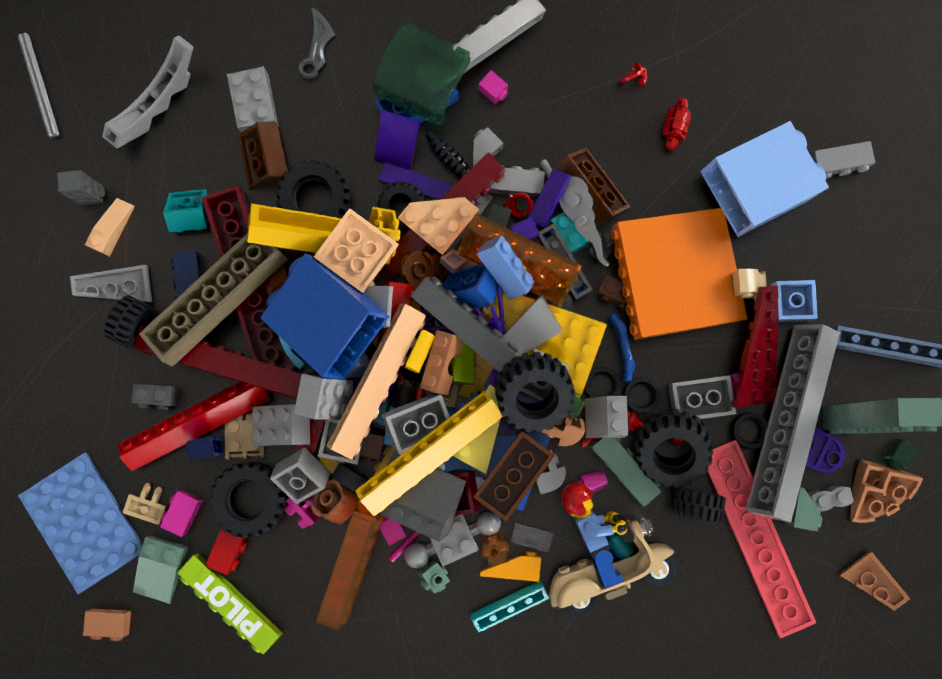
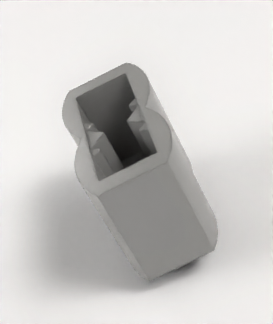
[808,486,854,511]

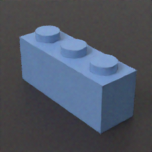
[477,235,534,300]

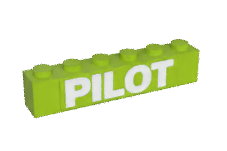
[178,553,283,654]

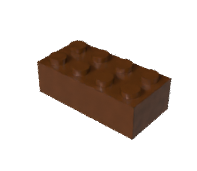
[473,431,555,522]

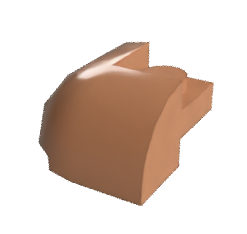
[542,411,585,447]

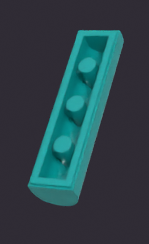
[470,580,549,633]

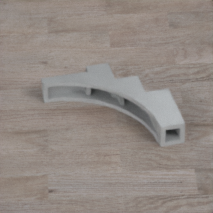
[102,36,194,149]

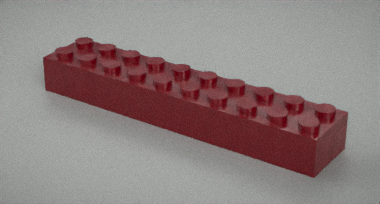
[202,185,298,369]

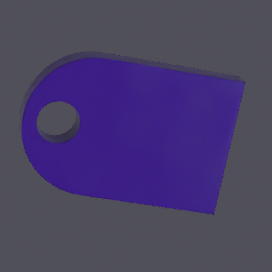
[806,427,845,473]

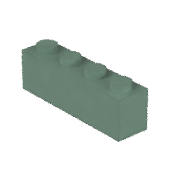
[590,438,661,507]

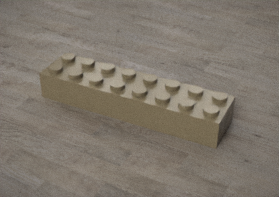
[139,233,288,367]

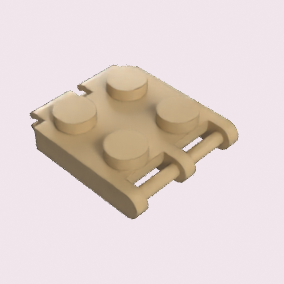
[225,413,265,460]

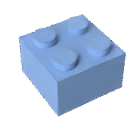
[770,280,818,322]

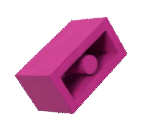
[160,490,203,537]

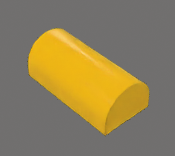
[404,330,435,373]

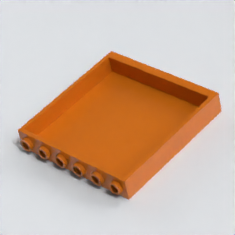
[610,208,747,340]

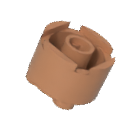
[311,479,359,524]

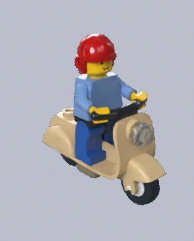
[550,482,676,616]

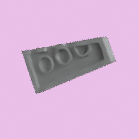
[70,265,152,303]

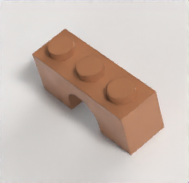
[420,330,464,395]

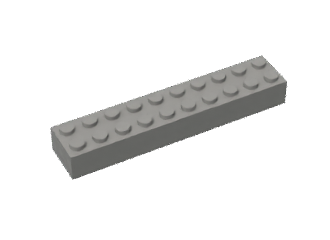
[745,324,840,523]

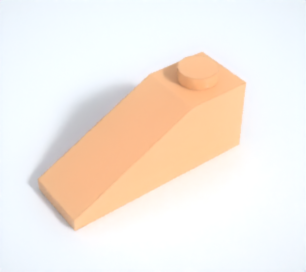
[85,198,135,257]

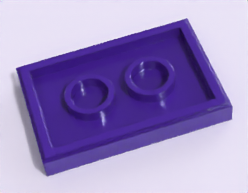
[374,110,420,170]

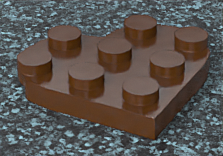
[398,250,451,291]

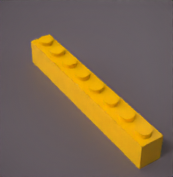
[355,391,503,516]

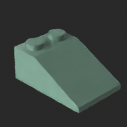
[133,535,189,604]

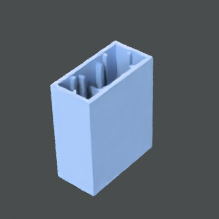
[700,121,829,237]

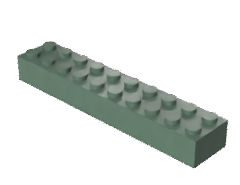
[822,398,942,434]

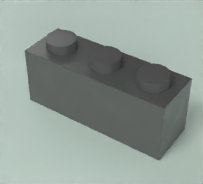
[57,170,105,205]

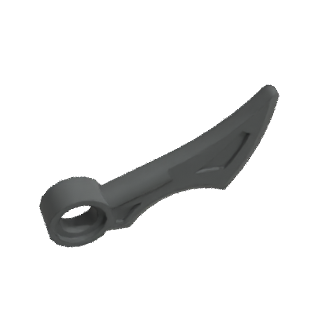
[299,8,335,80]

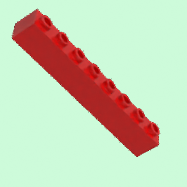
[118,382,271,471]

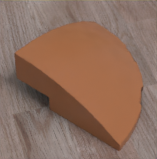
[851,459,923,523]

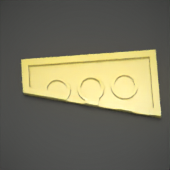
[452,385,501,474]

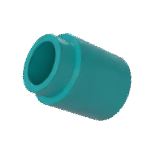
[606,532,633,560]

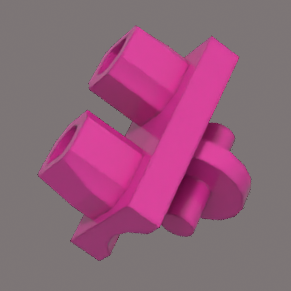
[284,496,321,529]

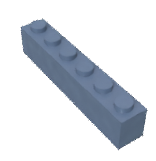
[832,326,942,368]

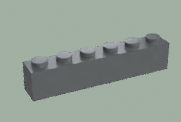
[411,277,520,372]

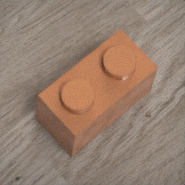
[83,608,131,641]

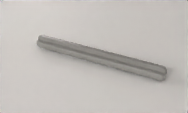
[18,33,59,138]

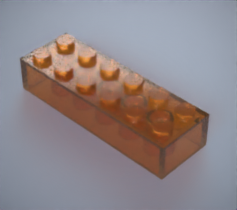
[457,213,582,307]
[316,501,384,631]

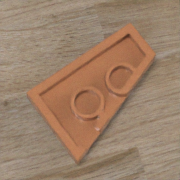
[839,551,910,611]

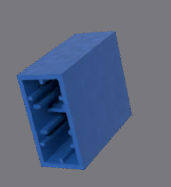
[261,253,390,380]

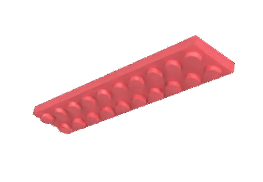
[707,440,816,638]

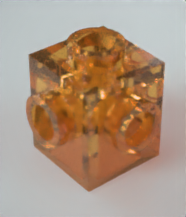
[480,534,510,568]

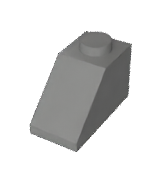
[473,127,503,167]

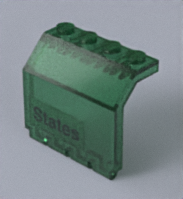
[373,22,471,126]

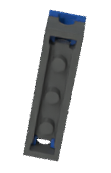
[539,224,593,302]

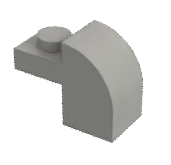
[536,450,566,495]

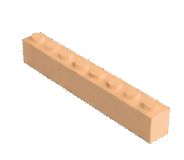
[327,304,426,459]

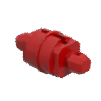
[662,97,691,150]

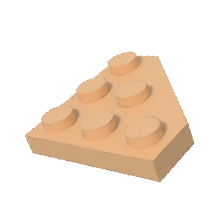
[398,197,480,255]

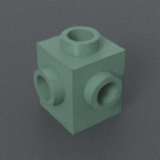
[416,559,450,593]

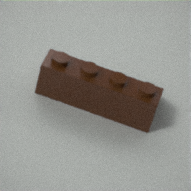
[554,147,631,229]

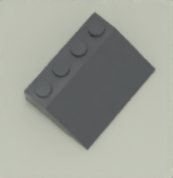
[379,451,466,542]

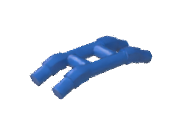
[607,313,635,383]

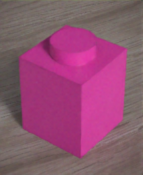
[479,71,508,104]
[378,517,408,546]

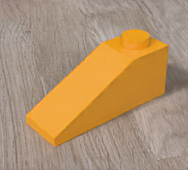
[480,551,541,582]

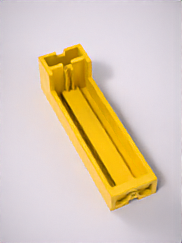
[247,203,400,264]

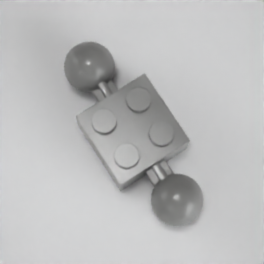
[404,510,501,568]

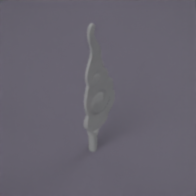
[540,160,609,266]

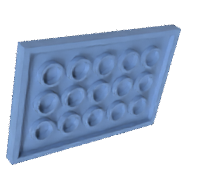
[18,453,143,594]

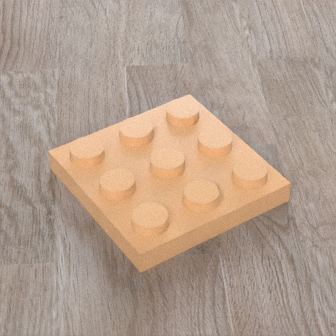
[314,208,399,293]

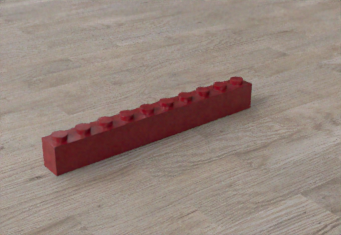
[133,326,314,400]

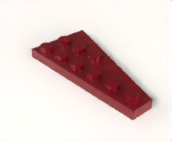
[730,285,779,408]

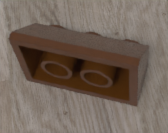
[238,122,288,189]

